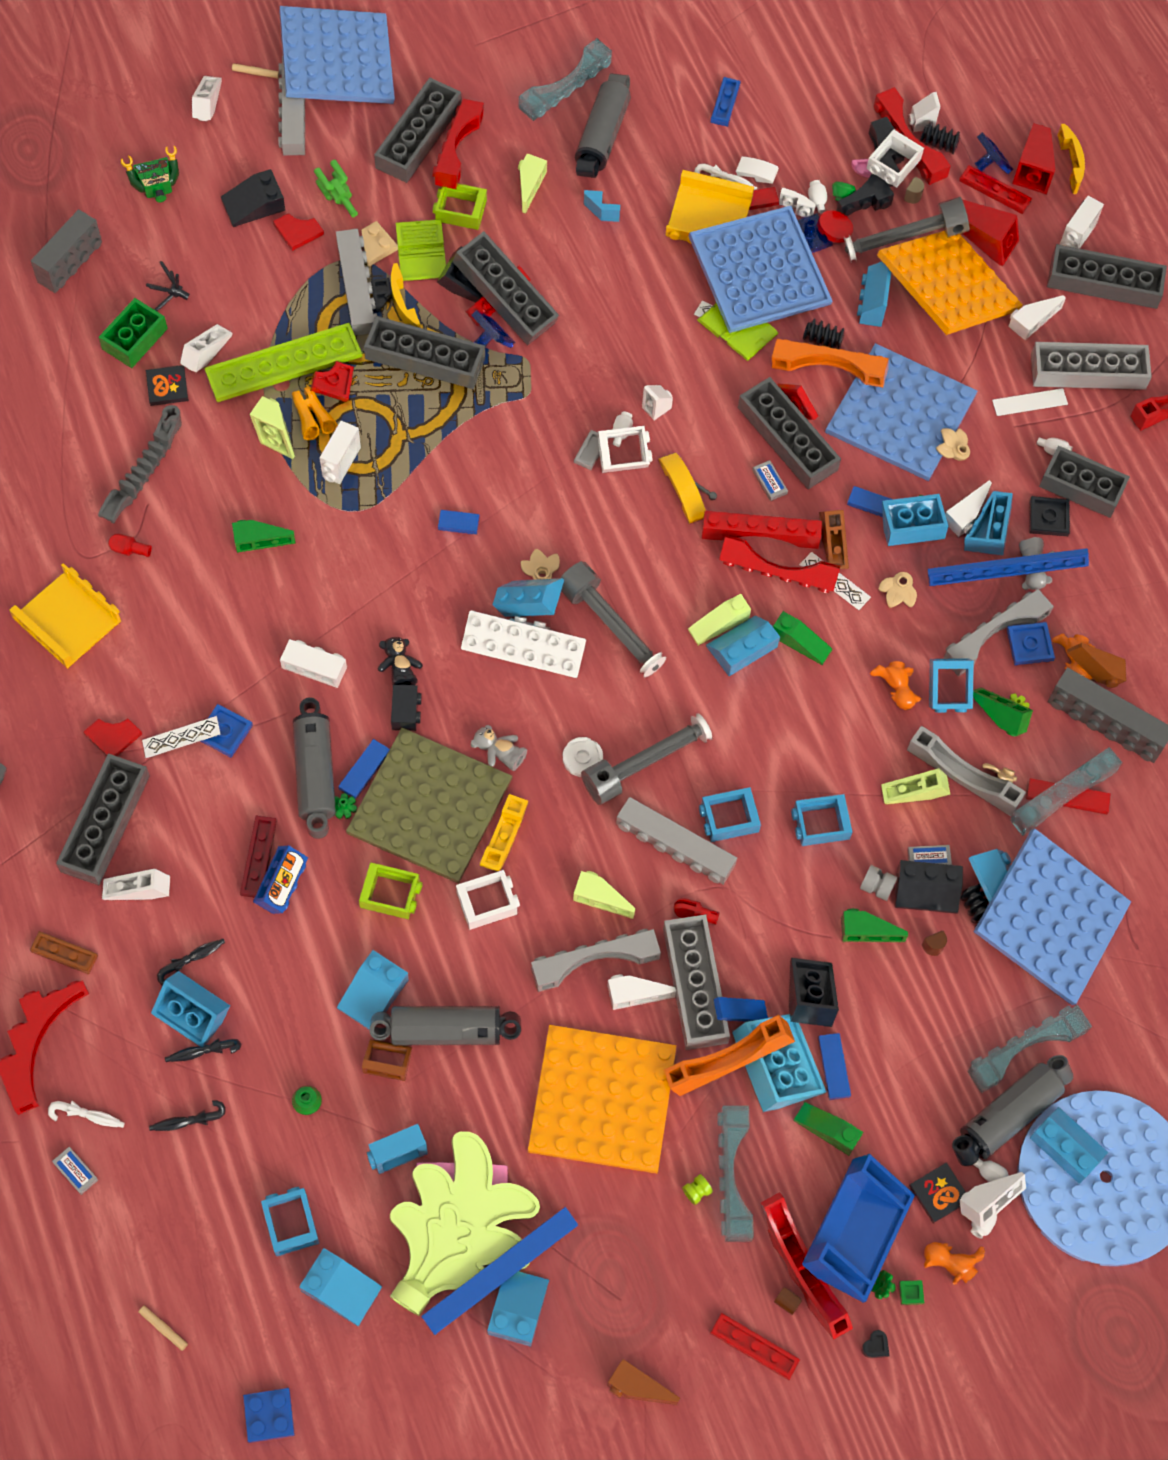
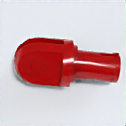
[108,534,152,557]
[673,898,720,925]

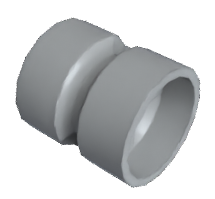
[860,865,898,901]

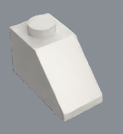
[908,92,940,132]
[642,385,673,420]

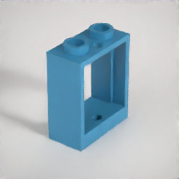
[929,658,974,713]
[699,787,761,842]
[791,794,853,846]
[367,1124,428,1174]
[261,1187,320,1257]

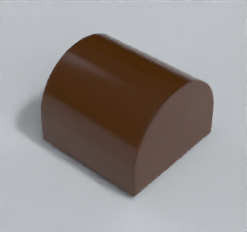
[922,931,947,956]
[774,1287,802,1315]

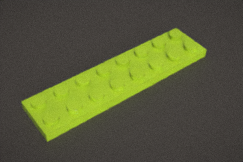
[204,323,362,403]

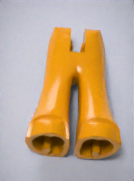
[292,386,338,440]

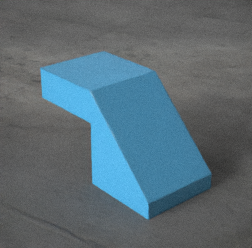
[584,190,620,222]

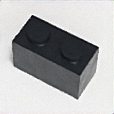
[391,685,422,731]

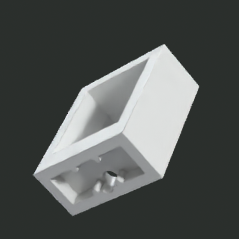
[867,130,924,188]
[1060,196,1104,249]
[320,421,361,484]
[597,426,652,473]
[456,870,520,930]

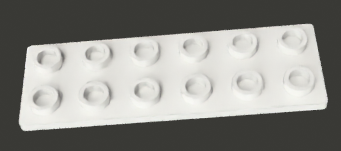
[461,610,586,678]

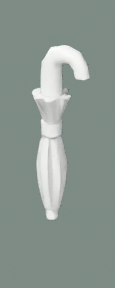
[694,164,757,190]
[48,1101,125,1128]

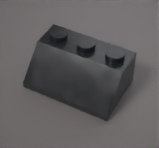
[895,860,963,914]

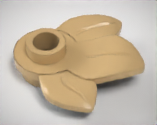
[936,428,970,461]
[521,549,560,580]
[879,572,917,608]
[982,763,1017,783]

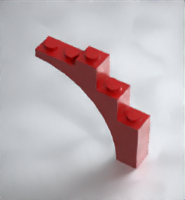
[0,980,89,1115]
[761,1192,853,1339]

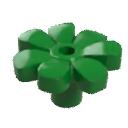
[335,793,357,819]
[871,1270,896,1299]

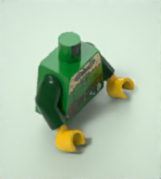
[121,146,179,202]

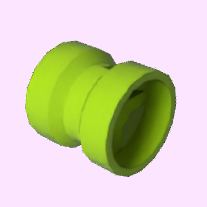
[682,1174,713,1205]

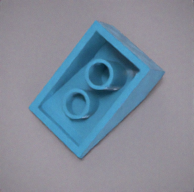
[337,950,409,1029]
[299,1248,382,1326]
[487,1271,549,1347]

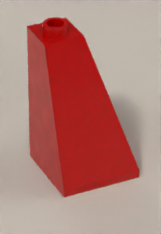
[1012,123,1056,195]
[962,199,1019,266]

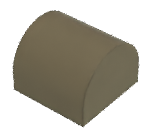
[904,177,924,204]

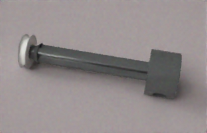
[844,197,970,262]
[561,561,666,677]
[581,713,712,805]

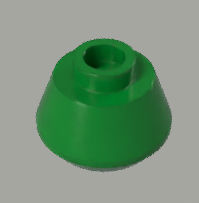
[832,181,856,201]
[292,1086,322,1115]

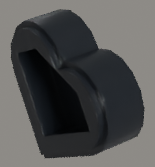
[862,1330,890,1358]

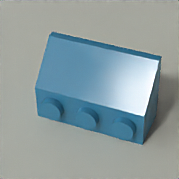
[857,262,891,327]
[882,494,948,546]
[492,578,564,617]
[706,616,780,676]
[968,849,1012,903]
[151,971,230,1047]
[1030,1107,1108,1184]

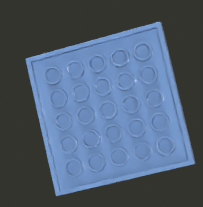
[279,6,395,104]
[689,206,833,333]
[825,343,978,481]
[973,829,1131,1005]

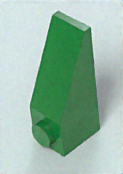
[232,520,296,553]
[773,611,832,665]
[973,687,1033,736]
[841,908,908,942]
[793,1102,864,1156]

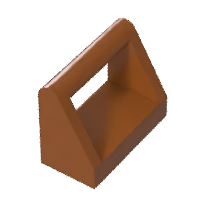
[362,1039,412,1081]

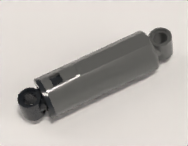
[575,73,631,178]
[293,697,336,839]
[369,1006,521,1045]
[952,1055,1074,1166]

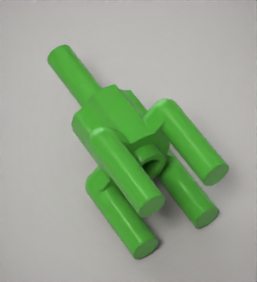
[314,160,358,217]

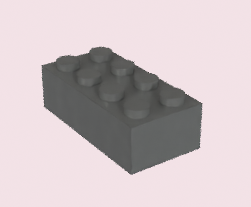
[31,209,102,293]
[1039,445,1130,518]

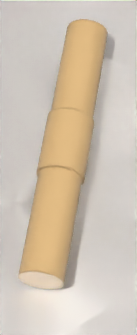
[232,63,279,79]
[138,1305,188,1351]

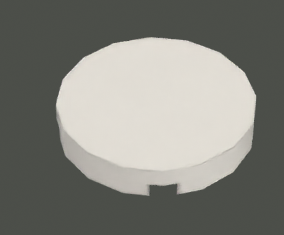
[563,737,603,777]

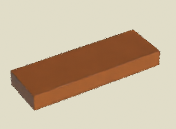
[30,931,98,975]

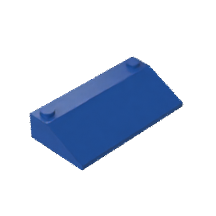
[802,1154,915,1303]

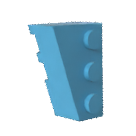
[964,491,1013,555]

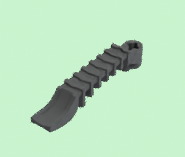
[98,405,182,524]

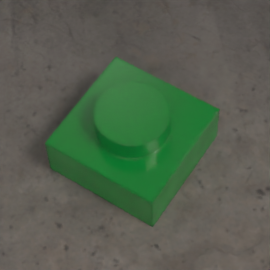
[899,1280,924,1305]

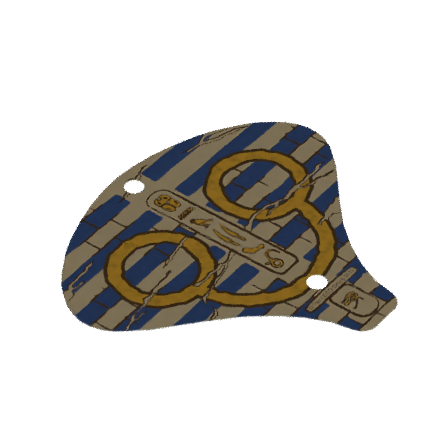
[264,260,531,512]

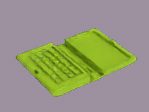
[396,219,446,281]
[697,303,778,361]

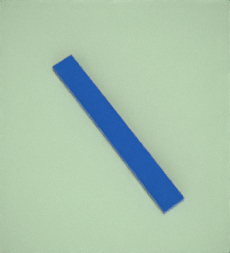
[928,548,1089,586]
[421,1207,578,1335]

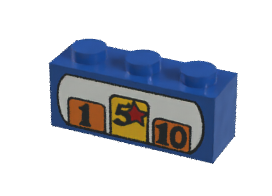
[253,845,308,914]

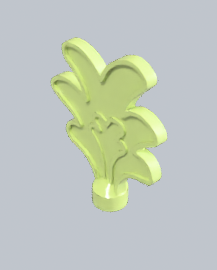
[389,1132,540,1316]

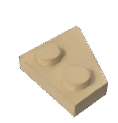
[361,221,398,267]

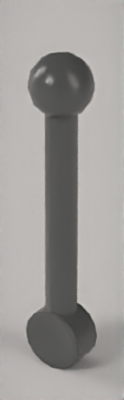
[694,481,717,500]

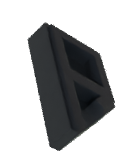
[371,278,392,313]

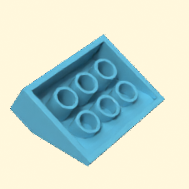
[732,1014,827,1112]

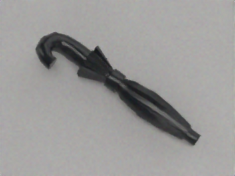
[157,938,225,986]
[165,1038,242,1062]
[149,1100,226,1131]

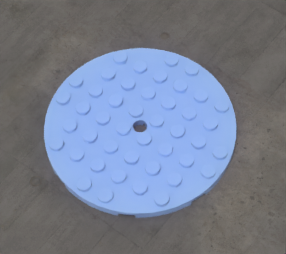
[1017,1091,1168,1266]

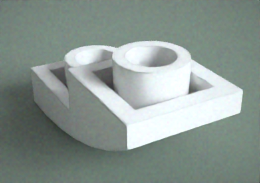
[736,156,779,183]
[779,188,816,218]

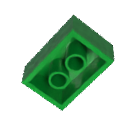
[98,298,168,368]

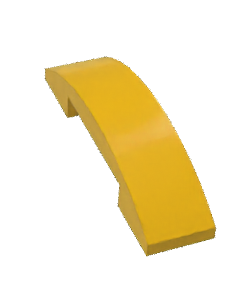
[1057,124,1085,194]
[391,263,420,328]
[658,453,706,524]
[480,794,528,872]

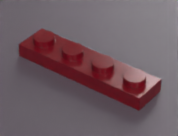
[240,815,277,898]

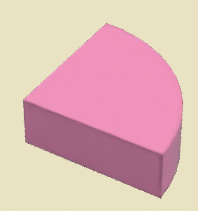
[851,159,872,178]

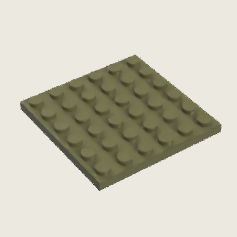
[346,728,512,884]

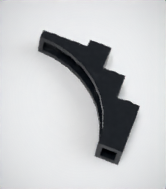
[836,117,905,215]

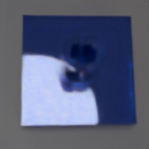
[975,132,1013,174]
[798,213,833,253]
[471,310,516,348]

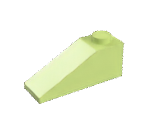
[518,154,547,213]
[688,594,751,645]
[881,768,950,804]
[573,871,635,919]

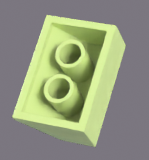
[250,396,295,459]

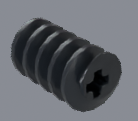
[920,121,960,155]
[803,318,844,349]
[961,884,989,928]

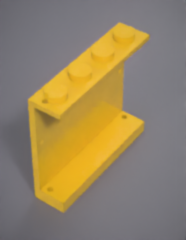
[666,170,754,244]
[9,563,121,669]

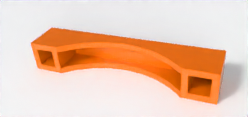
[772,339,889,388]
[664,1015,795,1096]

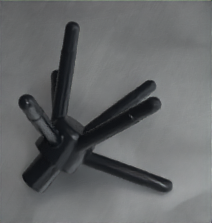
[146,261,190,311]

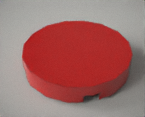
[817,210,853,243]

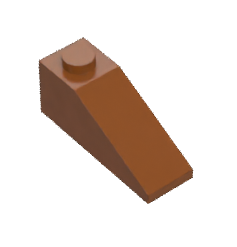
[819,510,849,569]
[1067,643,1126,688]
[607,1359,680,1405]

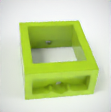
[433,184,487,230]
[359,862,423,920]

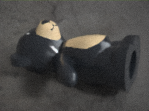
[378,637,423,686]

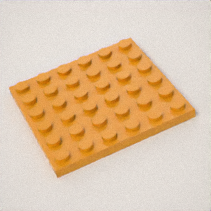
[877,231,1023,335]
[528,1025,677,1174]

